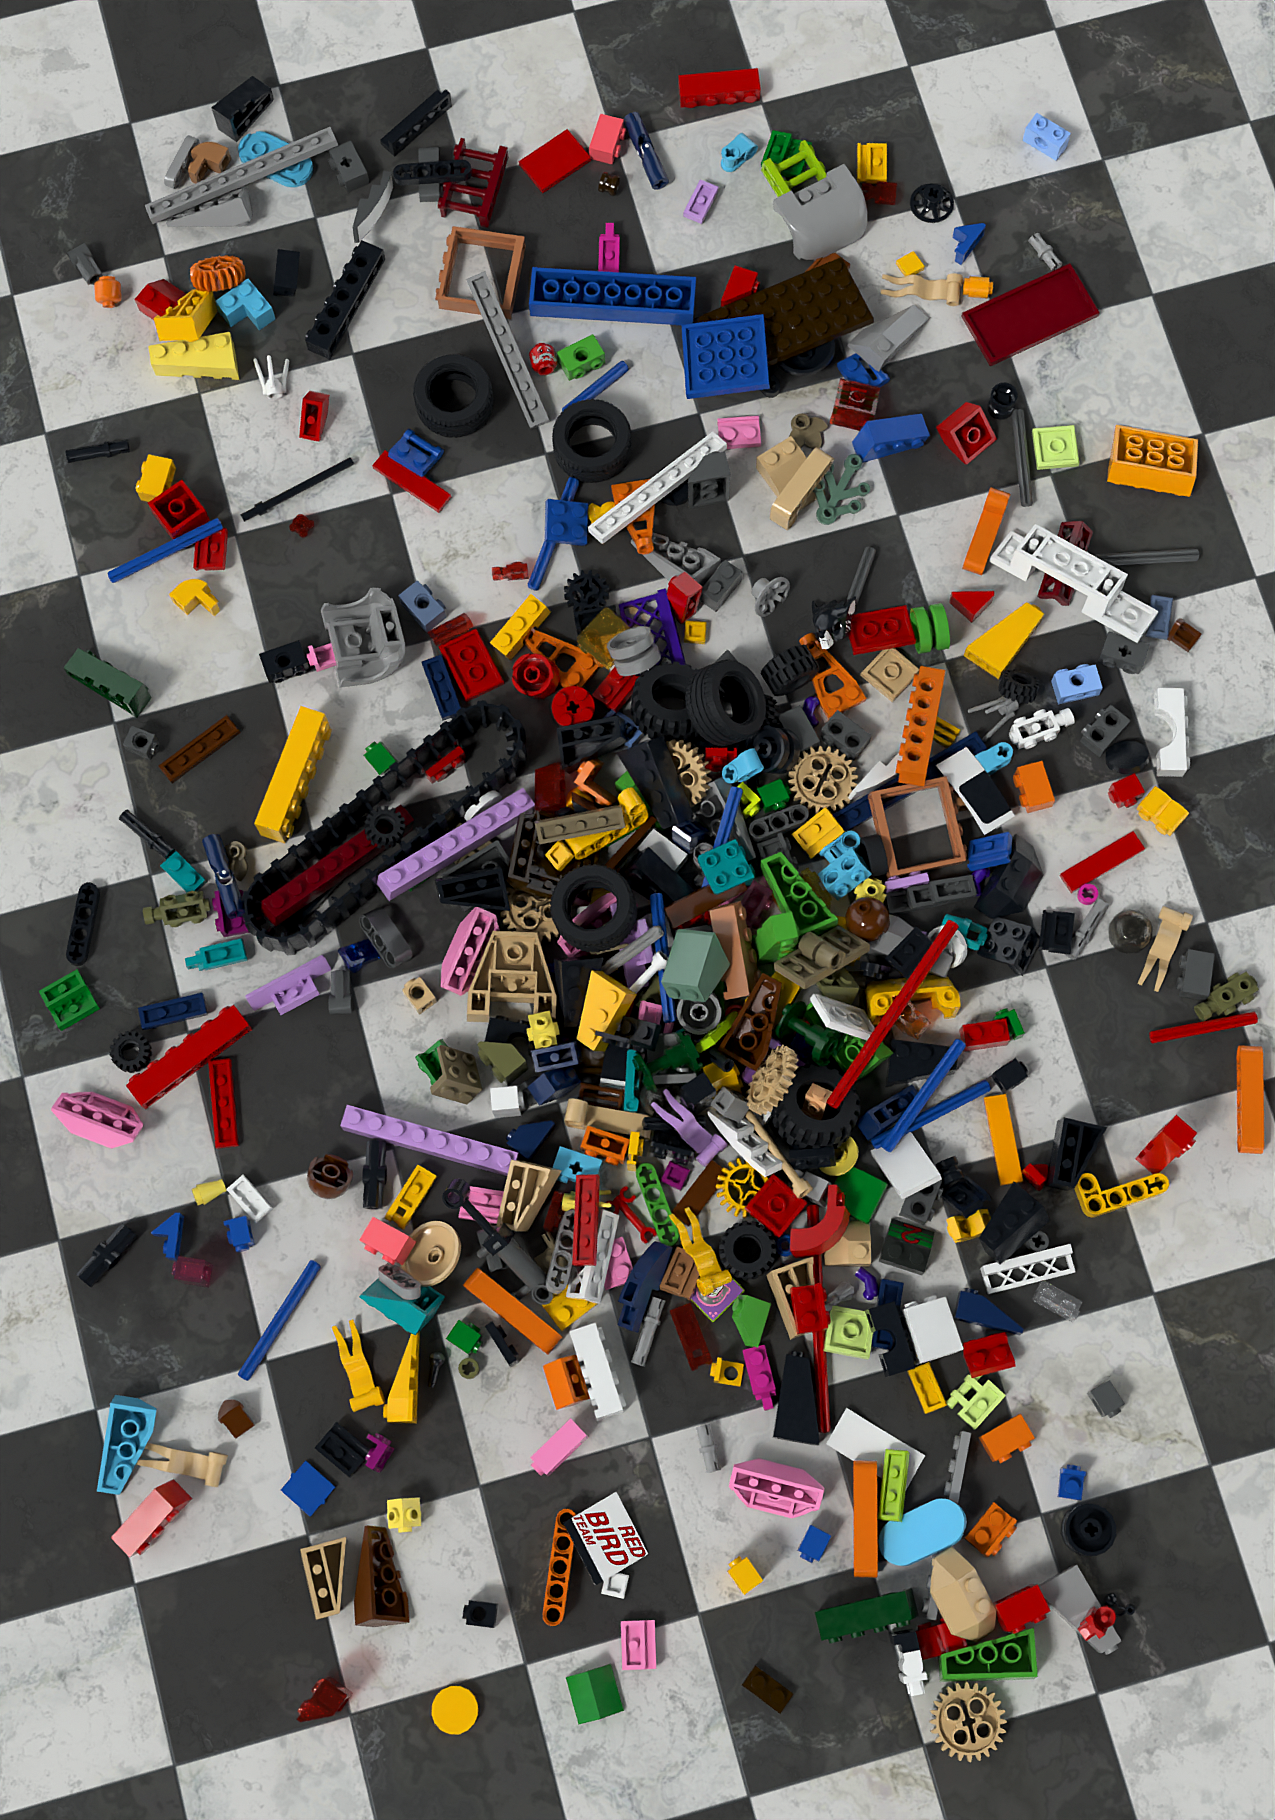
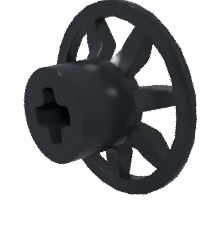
[910,183,954,223]

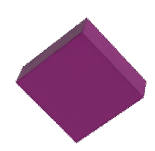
[660,1161,690,1191]

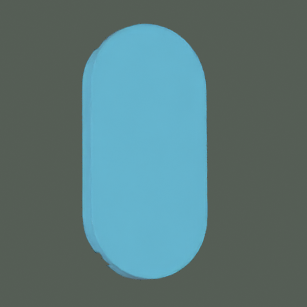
[238,131,313,187]
[878,1498,967,1566]

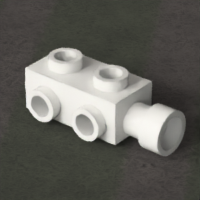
[1009,708,1075,749]

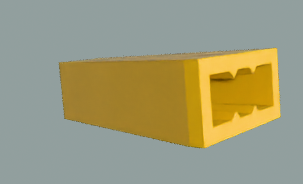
[964,602,1044,679]

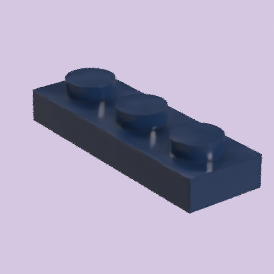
[421,655,461,721]
[138,993,208,1030]
[871,1279,904,1351]

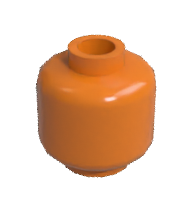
[94,276,122,308]

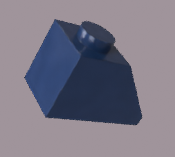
[531,1039,584,1073]
[506,1121,556,1162]

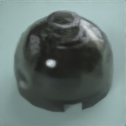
[1108,909,1153,954]
[639,1083,682,1117]

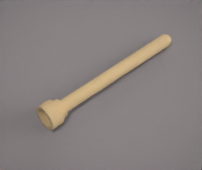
[745,1109,813,1199]

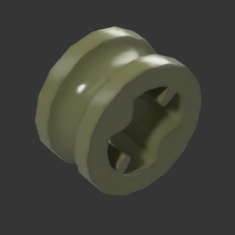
[458,1358,479,1379]

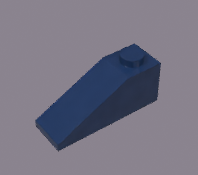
[672,818,710,854]
[856,1084,918,1141]
[953,1288,1024,1335]

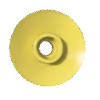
[819,1137,858,1176]

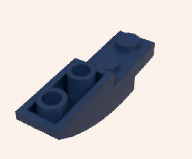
[617,1241,673,1333]

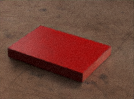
[519,129,591,193]
[848,605,916,655]
[438,629,504,702]

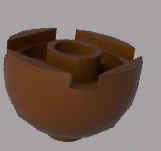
[845,897,890,942]
[307,1154,353,1199]

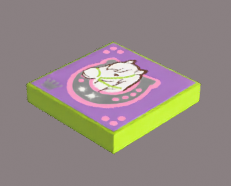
[691,1263,745,1323]

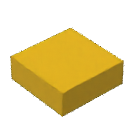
[896,251,925,276]
[684,620,707,644]
[545,840,575,871]

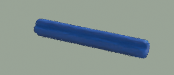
[562,361,629,411]

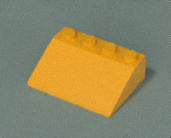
[1107,425,1198,497]

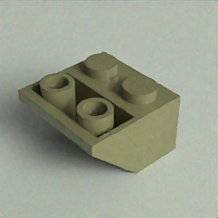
[815,966,859,1005]
[477,1041,528,1086]

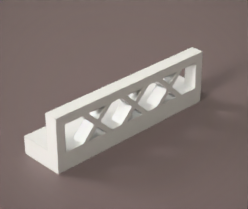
[566,1209,619,1304]
[980,1244,1075,1295]

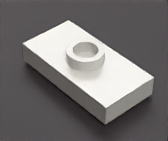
[226,1175,273,1223]

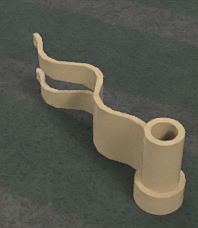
[881,273,963,306]
[1137,906,1193,992]
[136,1443,228,1487]

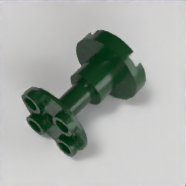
[773,1001,846,1067]
[632,1028,703,1092]

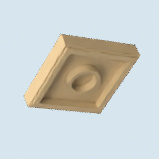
[860,648,919,702]

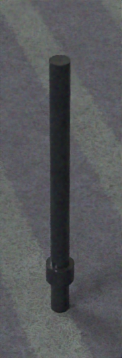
[240,457,354,522]

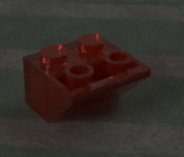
[535,763,566,814]
[296,1676,353,1722]

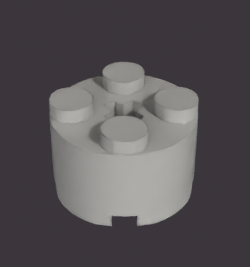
[677,992,721,1035]

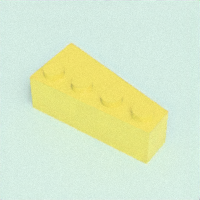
[148,332,240,380]

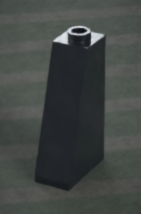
[772,1351,820,1446]

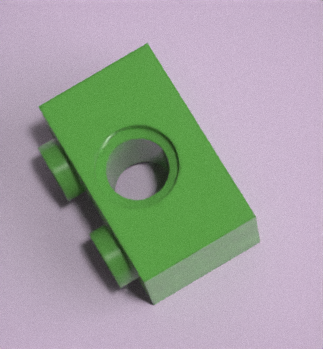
[557,334,605,381]

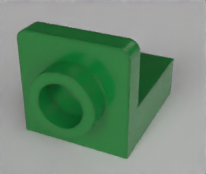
[992,1008,1025,1041]

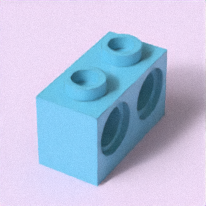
[818,847,872,901]

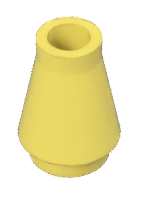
[191,1179,227,1205]

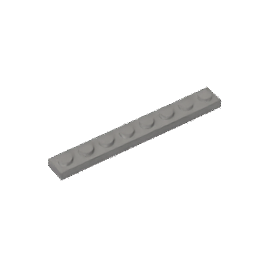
[466,271,550,430]
[922,1431,971,1620]

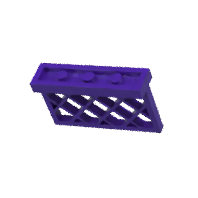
[618,588,686,677]

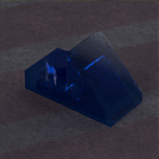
[338,938,381,973]

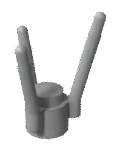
[968,696,1019,742]

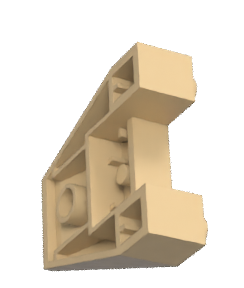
[467,931,557,1023]

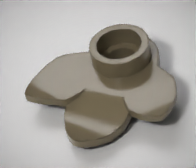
[789,414,828,449]
[224,841,248,881]

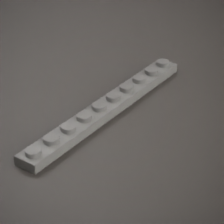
[145,127,338,224]

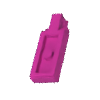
[598,223,620,272]
[742,1345,776,1411]

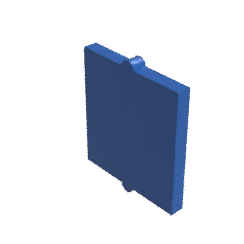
[281,1461,336,1517]

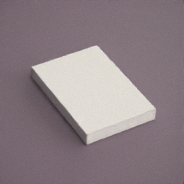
[810,993,875,1040]
[871,1132,942,1200]

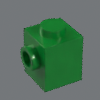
[363,741,398,775]
[756,779,791,814]
[446,1320,483,1356]

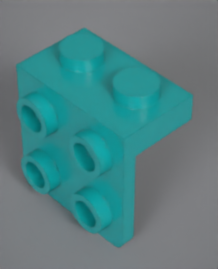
[697,839,756,895]

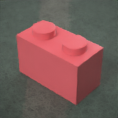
[589,114,626,165]
[359,1217,416,1265]

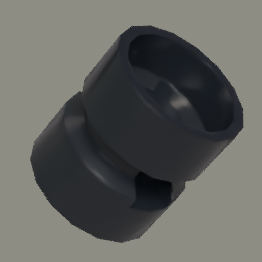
[987,382,1018,420]

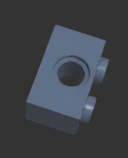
[398,580,446,633]

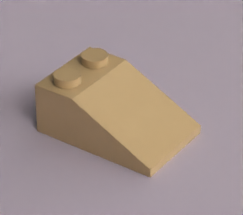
[756,436,825,511]

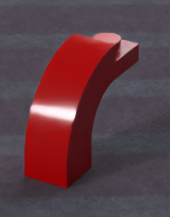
[790,1185,850,1258]

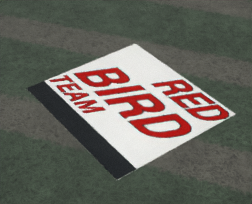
[564,1492,648,1586]

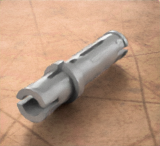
[1065,899,1109,960]
[631,1297,665,1367]

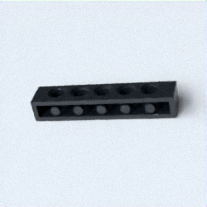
[305,240,385,360]

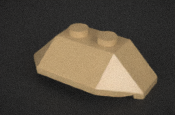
[930,1547,996,1642]

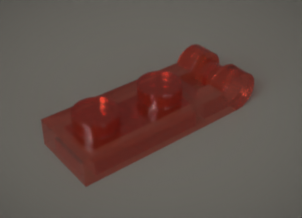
[669,1303,713,1371]

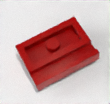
[193,528,228,571]
[591,667,639,714]
[705,748,737,772]

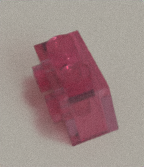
[741,880,774,932]

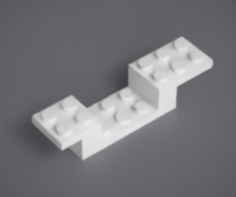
[989,524,1158,643]

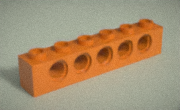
[895,666,945,787]

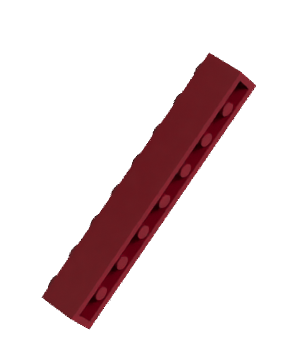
[261,804,414,927]

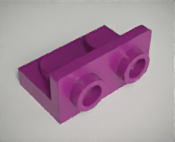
[212,890,250,937]
[365,1433,394,1473]

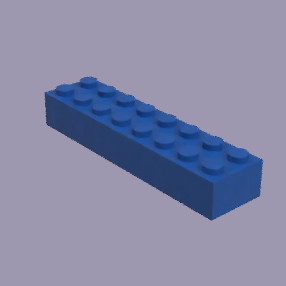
[529,267,696,325]

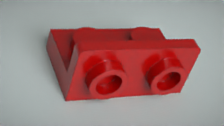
[790,1282,831,1334]
[962,1332,1016,1378]

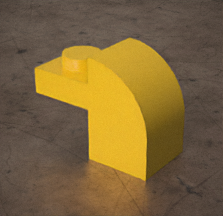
[169,579,220,616]
[946,1209,991,1243]

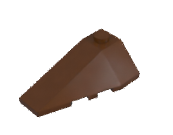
[718,973,782,1072]
[354,1525,410,1627]

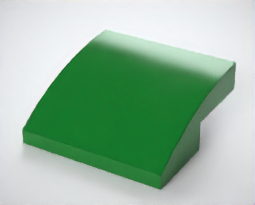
[761,130,812,179]
[39,969,100,1031]
[834,1167,888,1225]

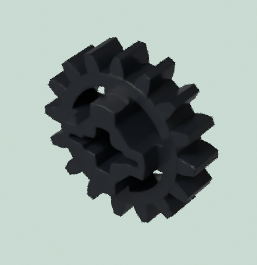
[564,570,609,612]

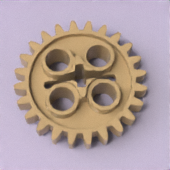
[666,739,712,807]
[788,746,858,814]
[500,887,559,944]
[746,1045,798,1115]
[929,1681,1007,1762]

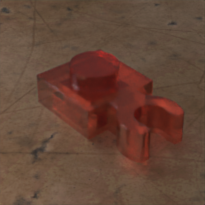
[862,181,897,205]
[492,562,529,581]
[543,1191,563,1232]

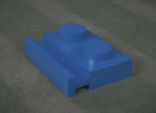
[967,832,1012,871]

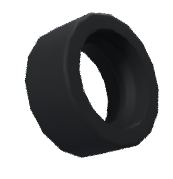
[860,834,888,878]

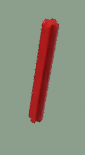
[1149,1012,1258,1043]

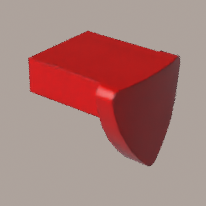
[1021,1163,1048,1191]

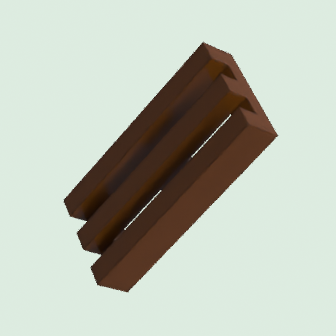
[578,1082,625,1111]

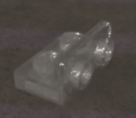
[1031,1280,1082,1322]

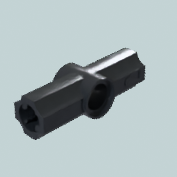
[362,1140,387,1210]
[76,1223,137,1288]

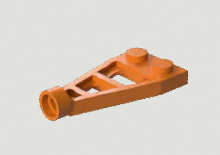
[611,479,656,555]
[523,628,602,688]
[799,633,866,720]

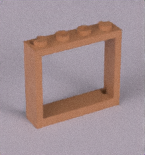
[435,226,526,319]
[868,776,967,879]

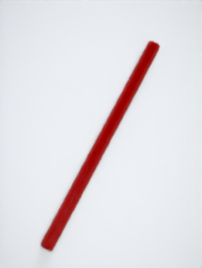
[827,920,959,1109]
[807,1205,830,1433]

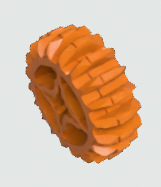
[190,255,246,292]

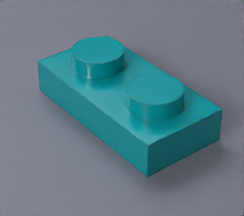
[160,851,207,893]

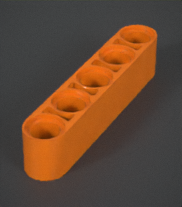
[1236,1045,1264,1154]
[463,1268,562,1355]
[853,1460,878,1578]
[543,1509,576,1626]

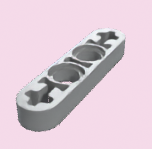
[546,1209,575,1294]

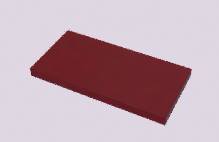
[961,263,1100,367]

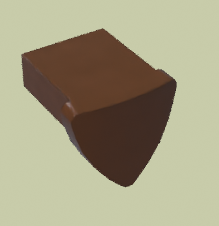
[1167,618,1202,652]
[218,1400,255,1439]

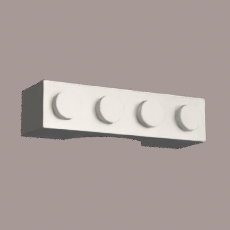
[1154,688,1190,777]

